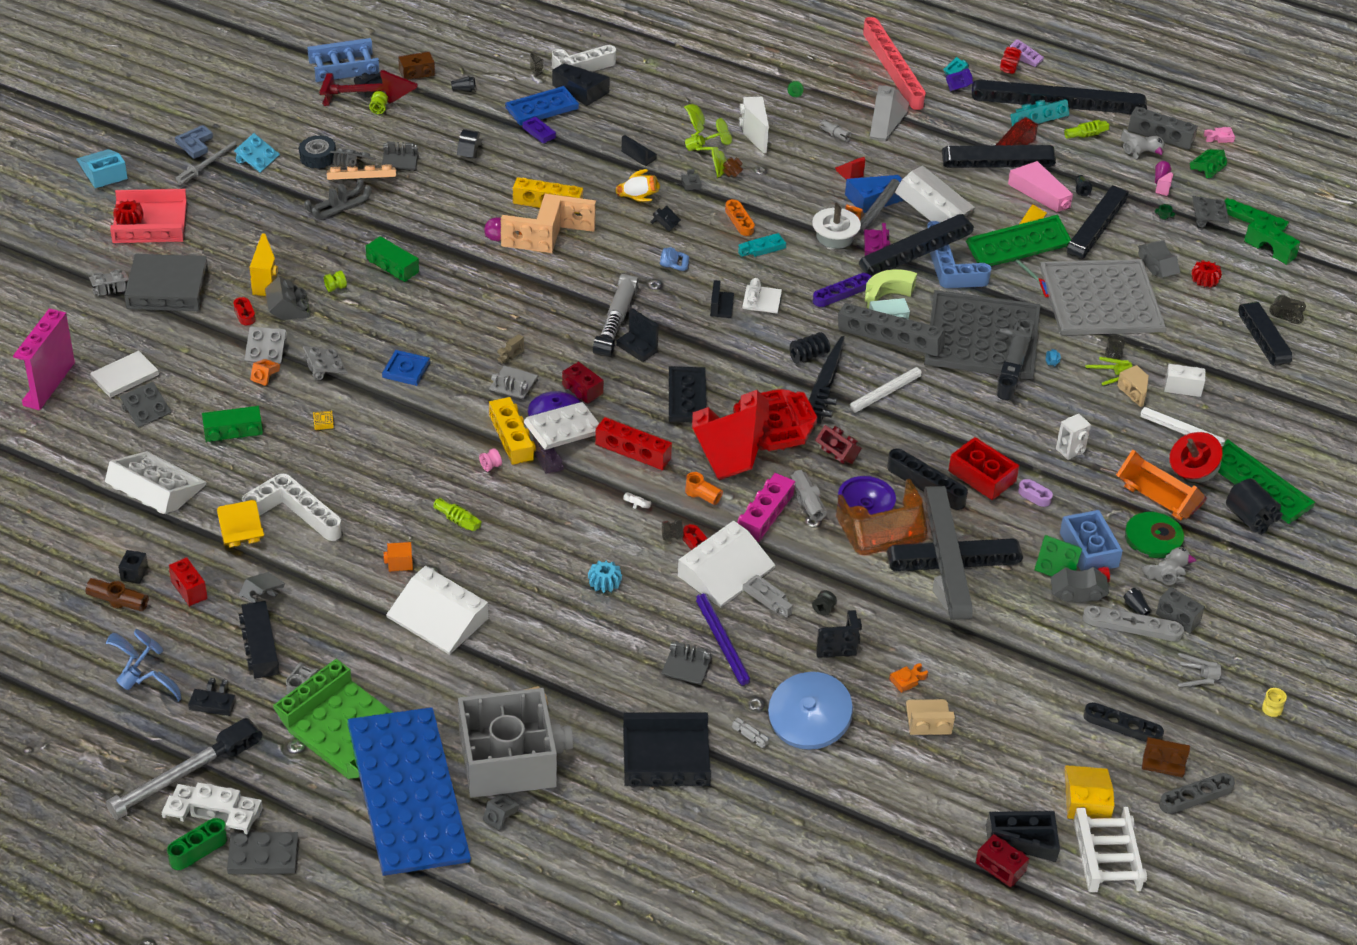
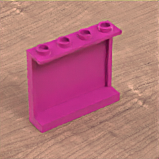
[13,308,75,410]

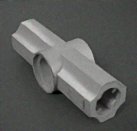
[790,470,827,522]

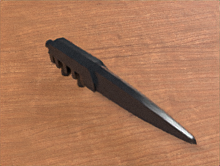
[809,336,845,424]

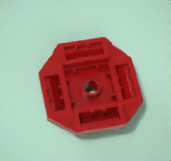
[733,389,817,451]

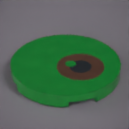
[1125,512,1184,558]

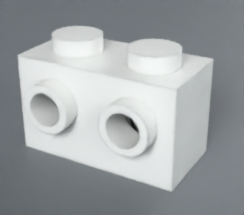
[1056,414,1091,460]

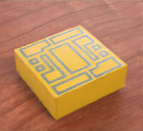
[313,411,334,430]

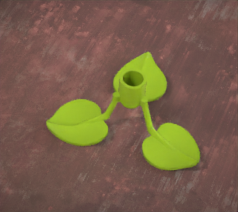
[684,104,732,178]

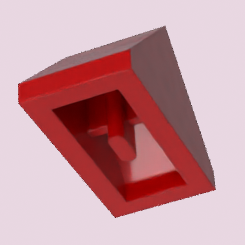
[835,157,866,179]

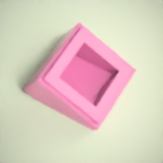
[1156,172,1173,196]

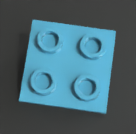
[234,133,280,172]

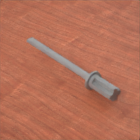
[175,141,236,185]

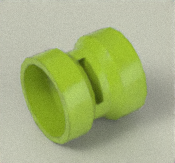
[369,91,388,114]
[323,270,347,292]

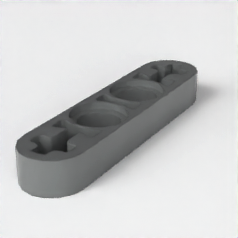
[1159,773,1235,814]

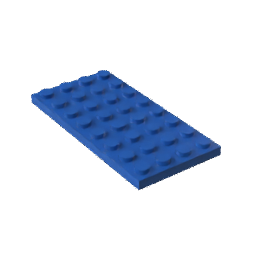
[347,707,471,876]

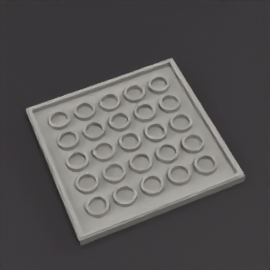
[1039,259,1166,335]

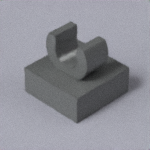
[681,169,702,191]

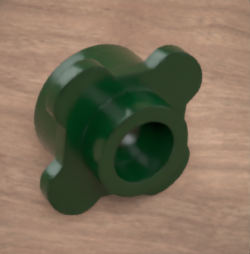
[1155,204,1175,220]

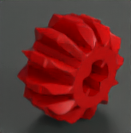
[1000,47,1022,74]
[113,200,144,225]
[1191,260,1222,288]

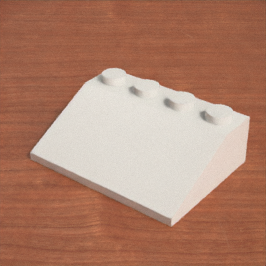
[895,166,975,222]
[105,451,207,514]
[678,520,775,608]
[387,566,489,655]

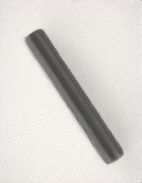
[859,179,900,233]

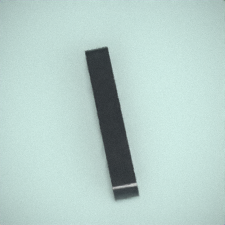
[942,145,1056,168]
[1067,185,1129,259]
[859,214,974,277]
[886,538,1023,571]

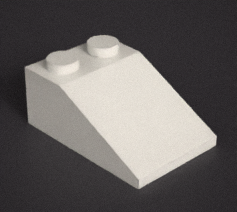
[739,97,769,153]

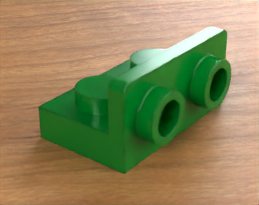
[1189,149,1227,178]

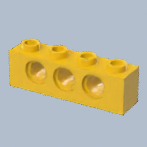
[513,177,583,214]
[489,397,536,465]

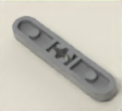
[1083,605,1184,641]

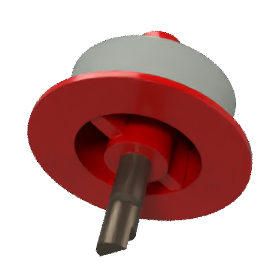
[1169,432,1223,483]

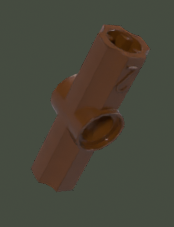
[85,578,149,612]

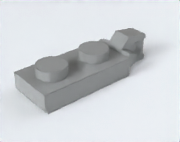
[742,575,793,618]

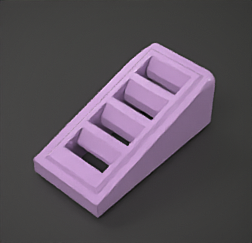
[1010,39,1044,67]

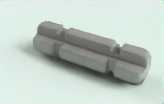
[732,718,769,748]

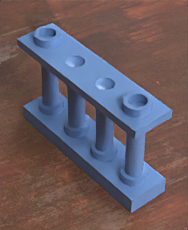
[307,38,379,82]

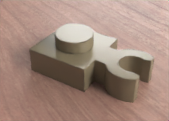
[497,334,524,363]

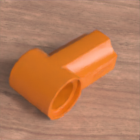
[685,472,723,505]

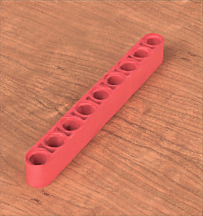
[863,17,926,110]

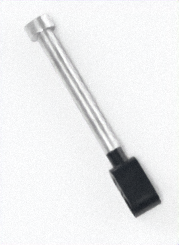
[106,718,263,820]

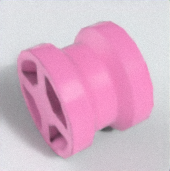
[479,448,502,472]

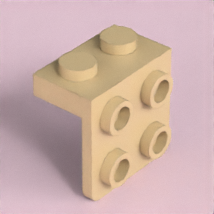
[906,699,955,735]

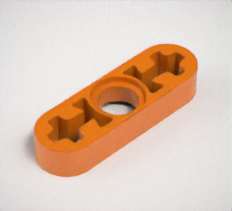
[725,199,755,236]

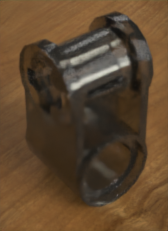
[1269,295,1306,324]

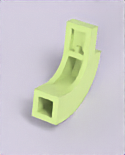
[865,269,917,309]

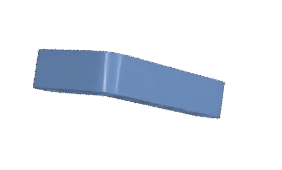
[927,221,991,288]

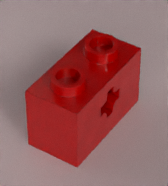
[169,557,208,607]

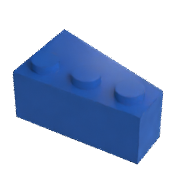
[845,175,905,213]

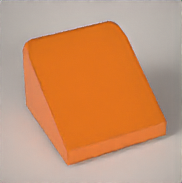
[845,204,864,220]

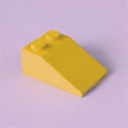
[249,233,278,296]
[1065,765,1114,819]

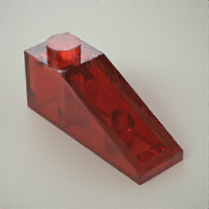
[996,117,1038,145]

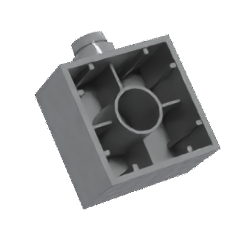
[458,688,573,798]

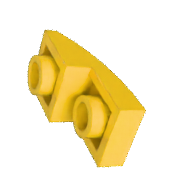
[1019,204,1047,224]

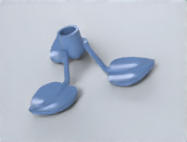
[106,629,181,702]

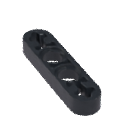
[1083,702,1164,742]

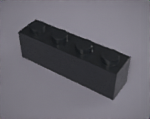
[238,601,279,679]

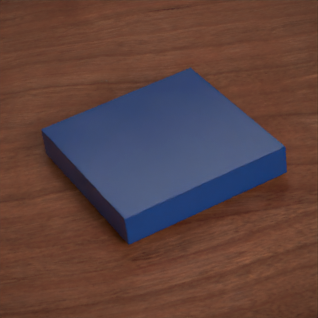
[382,350,430,386]

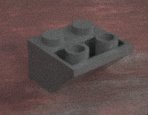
[265,276,310,320]

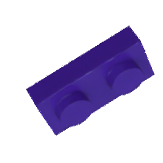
[523,116,556,143]

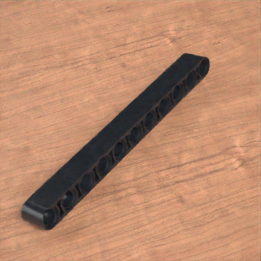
[972,80,1147,114]

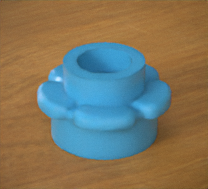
[1046,349,1061,367]

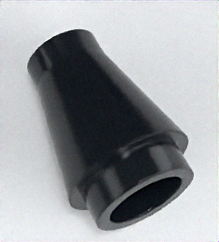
[451,76,476,92]
[1075,175,1092,196]
[1123,588,1152,616]

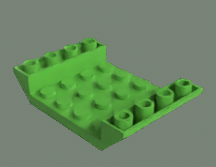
[273,659,394,779]

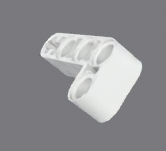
[552,45,616,72]

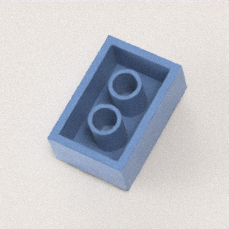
[1060,510,1123,571]

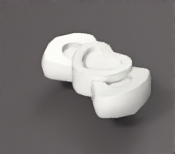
[623,492,651,509]

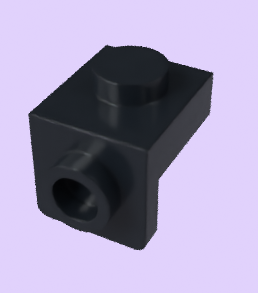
[650,206,681,232]

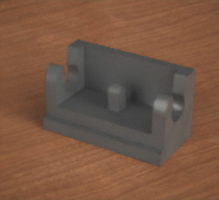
[238,572,285,603]

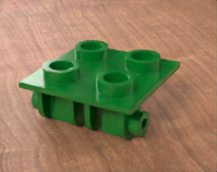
[1034,535,1082,576]

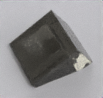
[530,53,543,77]

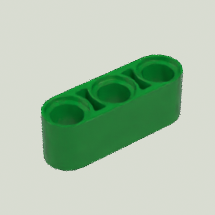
[167,818,227,870]

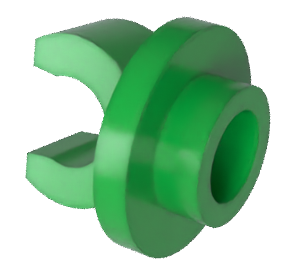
[787,81,804,97]

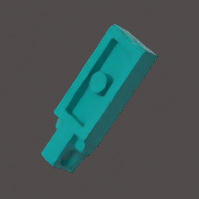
[738,233,786,257]

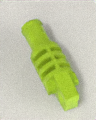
[1064,120,1109,139]
[433,498,482,531]

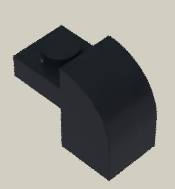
[457,129,483,158]

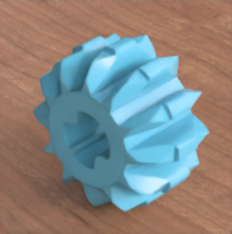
[588,560,622,593]

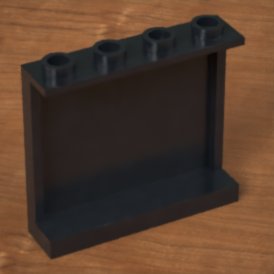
[623,712,711,787]

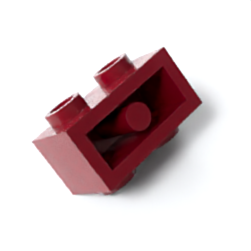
[562,361,604,403]
[815,425,862,464]
[975,834,1030,887]

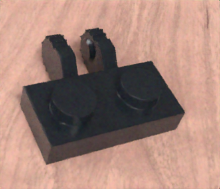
[353,72,383,98]
[188,678,236,716]

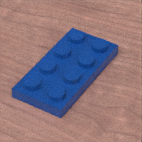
[505,86,579,126]

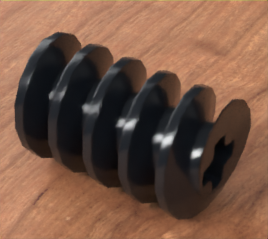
[789,332,831,364]

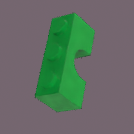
[1244,218,1301,265]

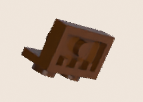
[1142,737,1190,777]

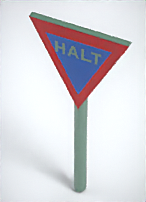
[1015,259,1049,298]

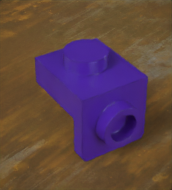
[945,68,973,92]

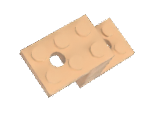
[501,194,596,253]

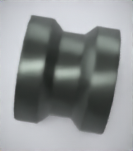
[812,590,837,616]

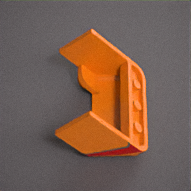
[1116,449,1207,521]

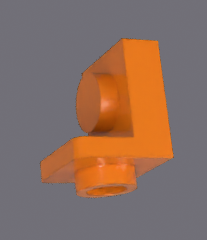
[250,359,281,386]

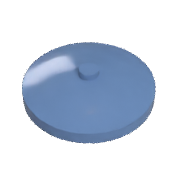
[768,672,853,750]

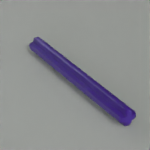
[696,593,750,686]

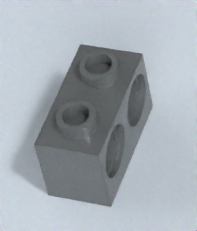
[1156,587,1205,634]

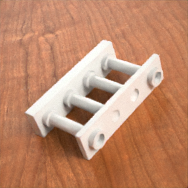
[1073,807,1147,892]

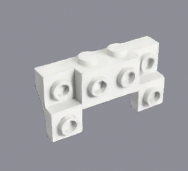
[162,783,263,834]

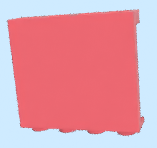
[110,189,187,243]

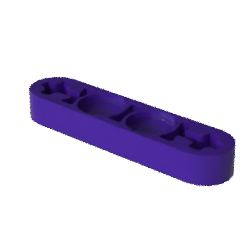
[813,273,871,307]

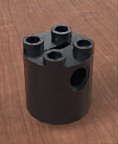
[1226,478,1283,534]

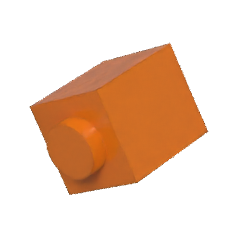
[384,542,413,572]

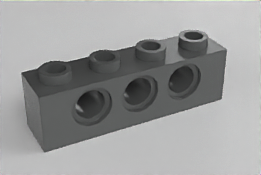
[1128,107,1198,150]

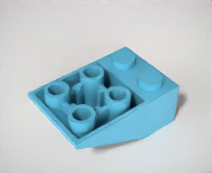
[77,149,128,188]

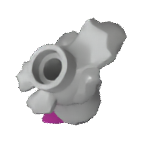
[1120,128,1165,160]
[1142,547,1196,585]

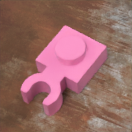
[1204,127,1235,143]

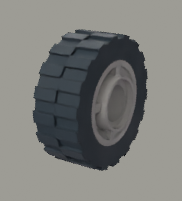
[298,135,336,169]

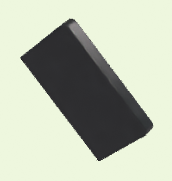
[621,135,657,166]
[710,280,734,318]

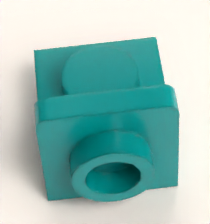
[943,57,969,75]

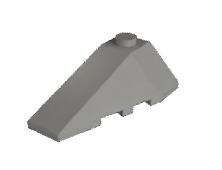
[869,85,909,141]

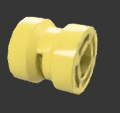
[1262,688,1287,717]

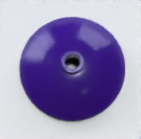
[528,391,580,417]
[838,476,896,520]

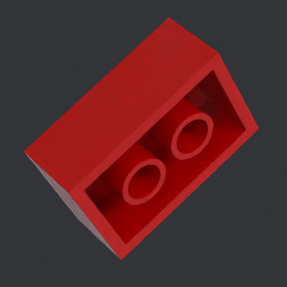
[948,437,1019,500]

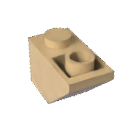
[1117,365,1149,407]

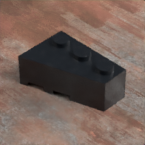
[552,63,610,106]
[986,811,1060,862]

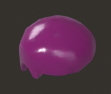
[484,217,501,242]

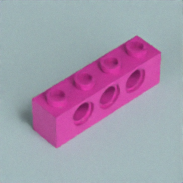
[737,473,795,542]

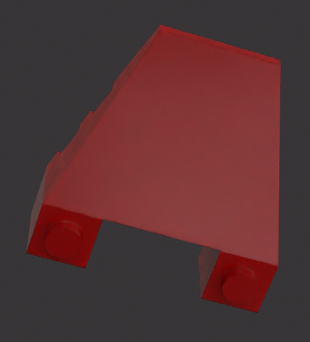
[692,390,769,480]

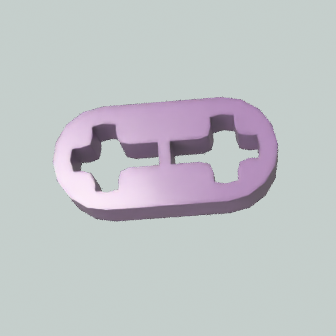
[1018,479,1053,507]

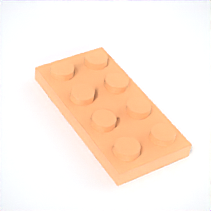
[327,164,396,180]

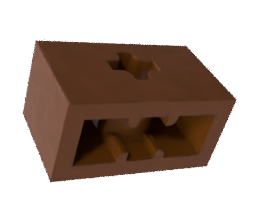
[398,51,435,80]

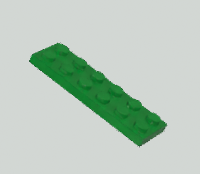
[966,214,1071,267]
[1218,439,1315,524]

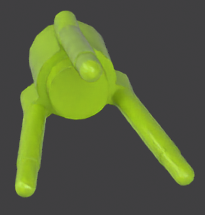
[1085,357,1133,386]

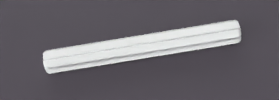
[850,367,922,413]
[1141,407,1225,447]

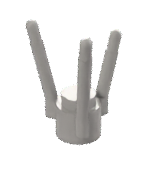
[1177,653,1221,687]

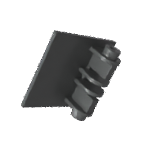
[381,141,418,170]
[330,148,376,167]
[1192,196,1229,227]
[120,382,172,428]
[661,641,713,685]

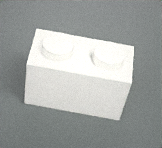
[1164,364,1205,397]

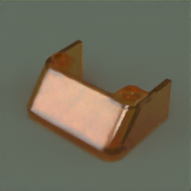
[836,479,928,555]

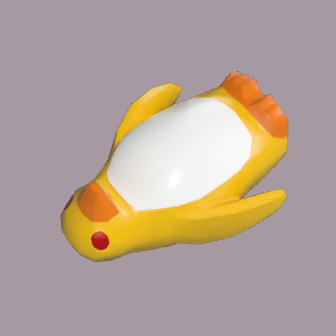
[615,169,660,202]

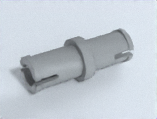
[820,120,851,142]

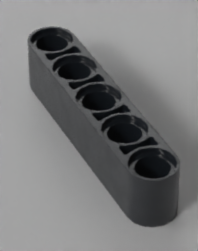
[1238,302,1292,366]
[887,448,968,510]

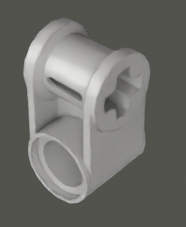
[286,662,320,695]

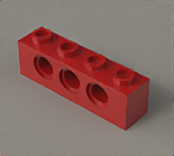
[595,417,672,471]

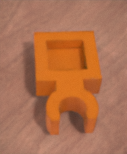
[889,663,928,693]

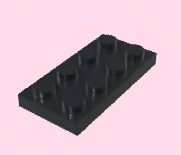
[669,366,706,423]

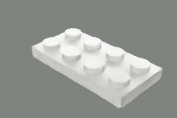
[524,402,599,450]

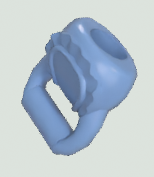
[660,247,689,271]

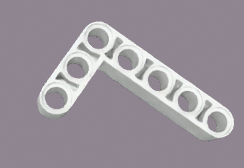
[242,474,342,541]

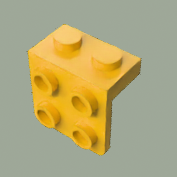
[217,500,264,548]

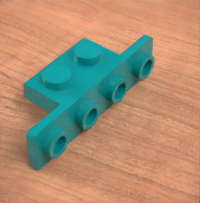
[1010,100,1069,130]

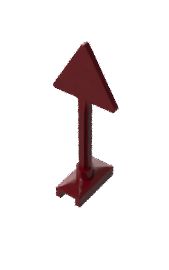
[319,70,418,106]

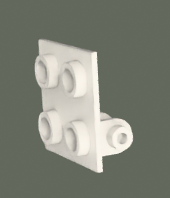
[742,278,782,313]

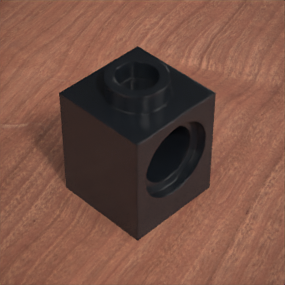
[118,550,148,584]

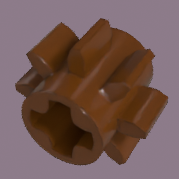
[723,157,743,177]

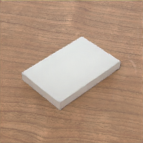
[90,351,159,398]

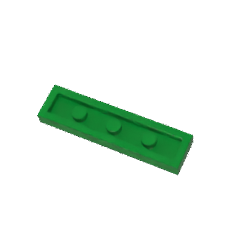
[1225,198,1289,232]

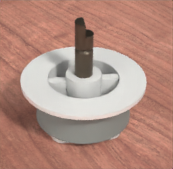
[812,202,861,249]

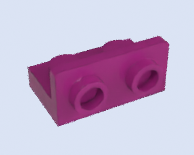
[864,223,890,256]

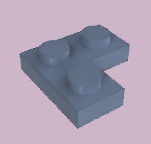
[175,125,213,158]

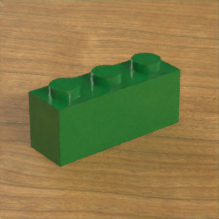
[365,236,419,282]
[202,406,263,442]

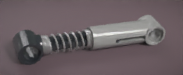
[593,274,639,357]

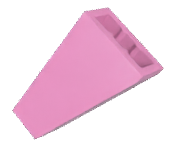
[1008,161,1073,212]

